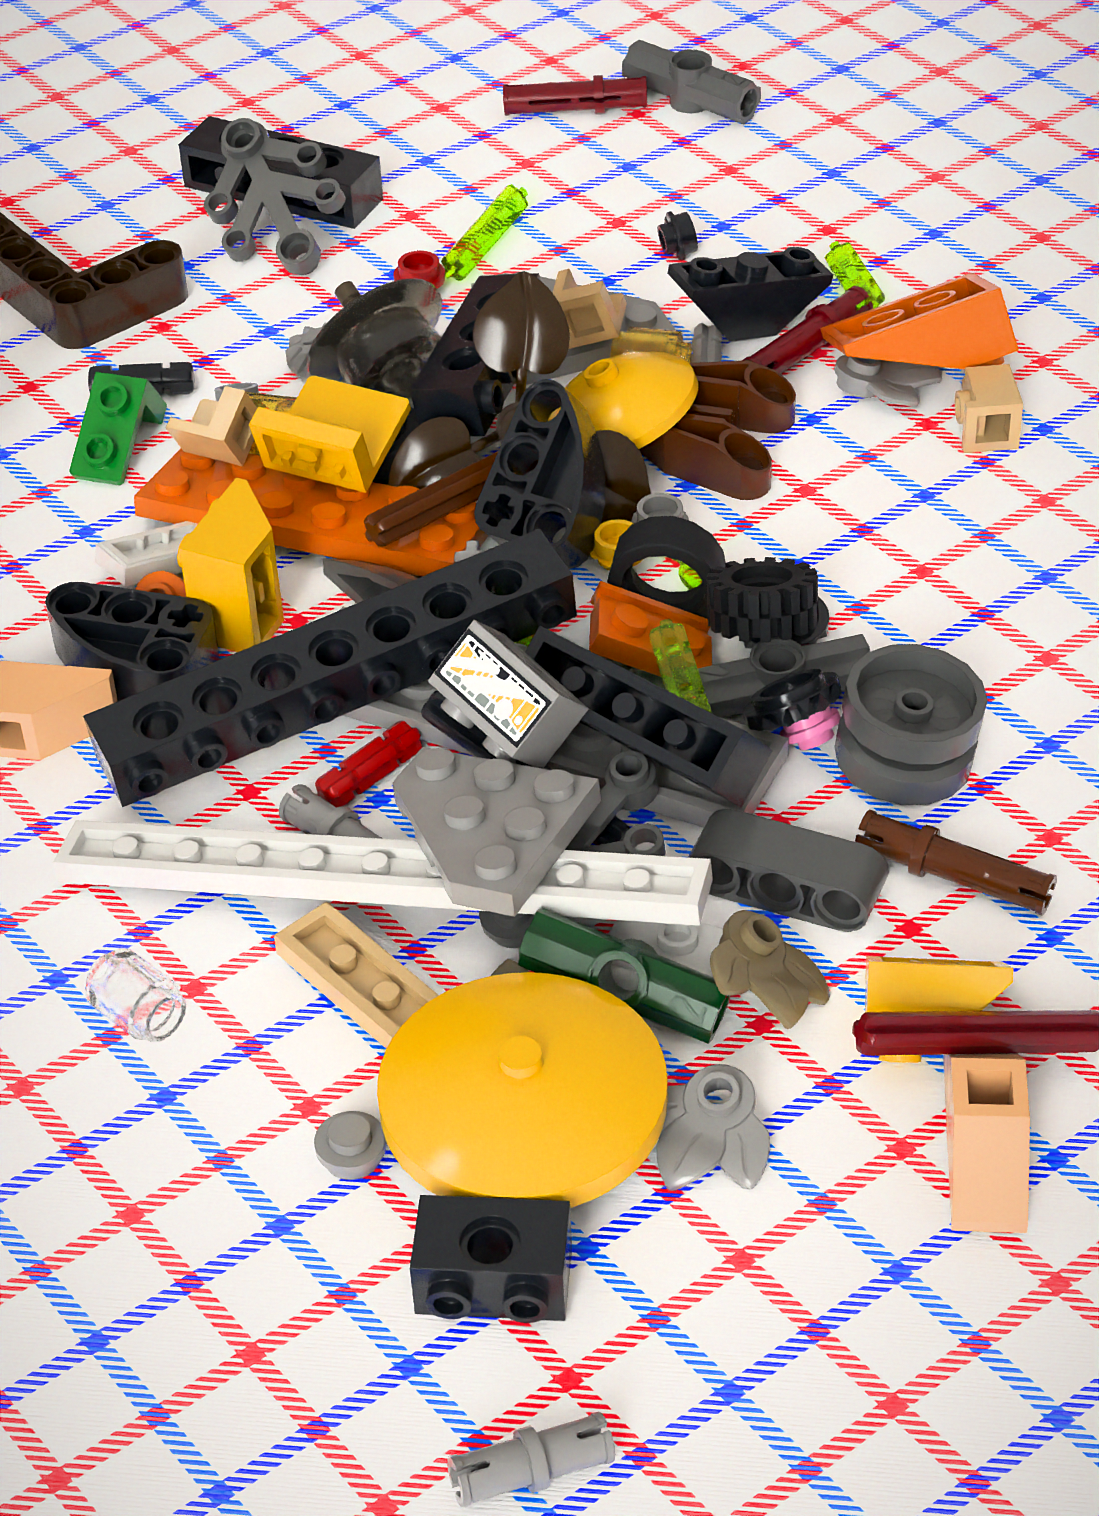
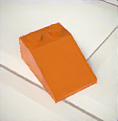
[820,272,1019,369]

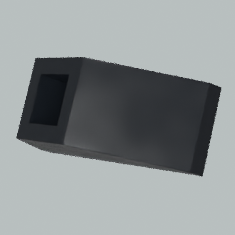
[667,247,833,342]

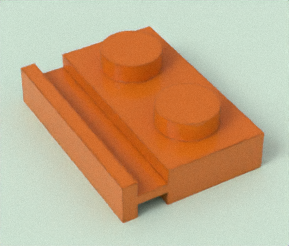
[589,581,712,683]

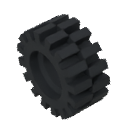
[706,557,819,643]

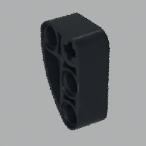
[474,379,606,569]
[45,582,220,701]

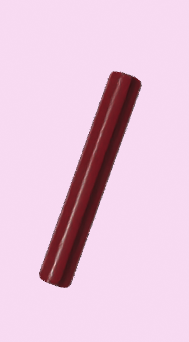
[852,1010,1099,1056]

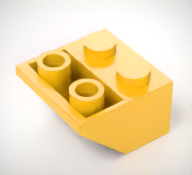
[177,477,284,652]

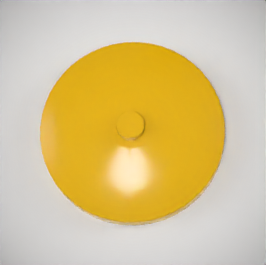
[377,972,668,1208]

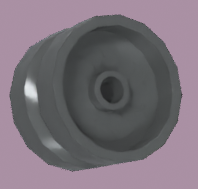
[834,644,988,805]

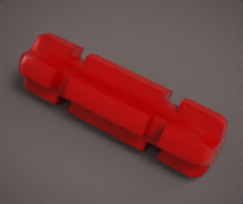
[315,721,422,808]

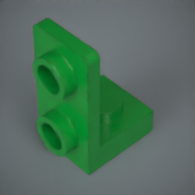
[69,372,167,485]

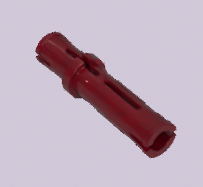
[503,75,648,116]
[743,286,873,374]

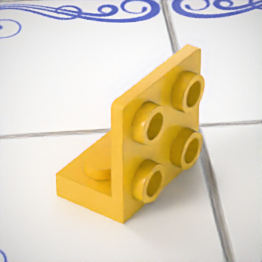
[249,376,411,493]

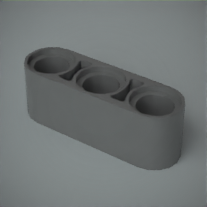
[688,809,889,932]

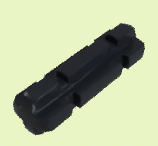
[88,362,195,395]

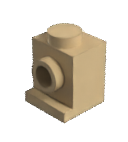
[954,364,1023,453]

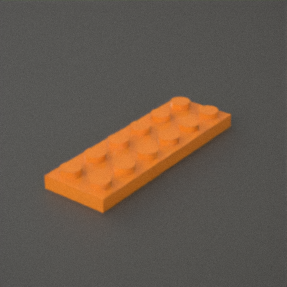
[134,448,488,577]

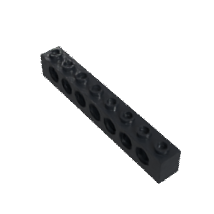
[83,528,577,808]

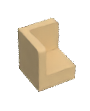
[552,269,627,349]
[165,386,258,466]

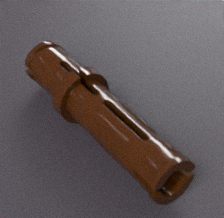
[855,809,1057,916]

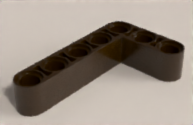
[0,212,188,349]

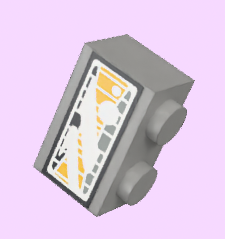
[428,620,589,768]

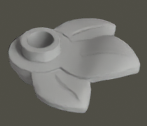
[834,355,942,407]
[656,1064,770,1191]

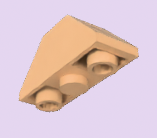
[0,660,118,760]
[943,1053,1030,1233]

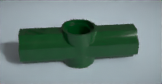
[518,908,730,1044]

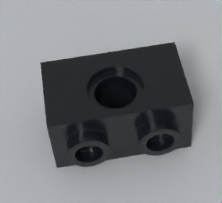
[409,1195,572,1323]

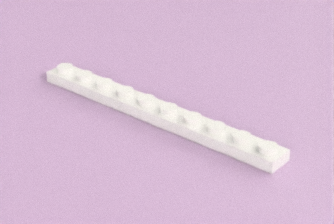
[52,820,713,926]

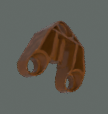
[639,360,796,500]

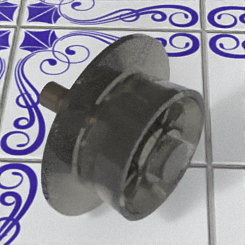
[307,278,442,399]

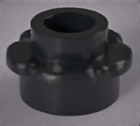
[657,211,698,261]

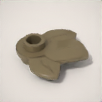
[710,910,830,1029]

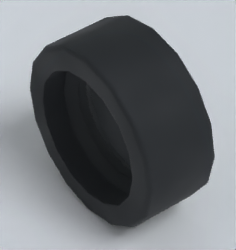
[607,516,726,619]

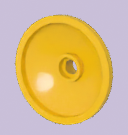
[548,352,698,449]

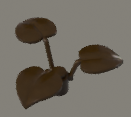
[388,271,651,524]

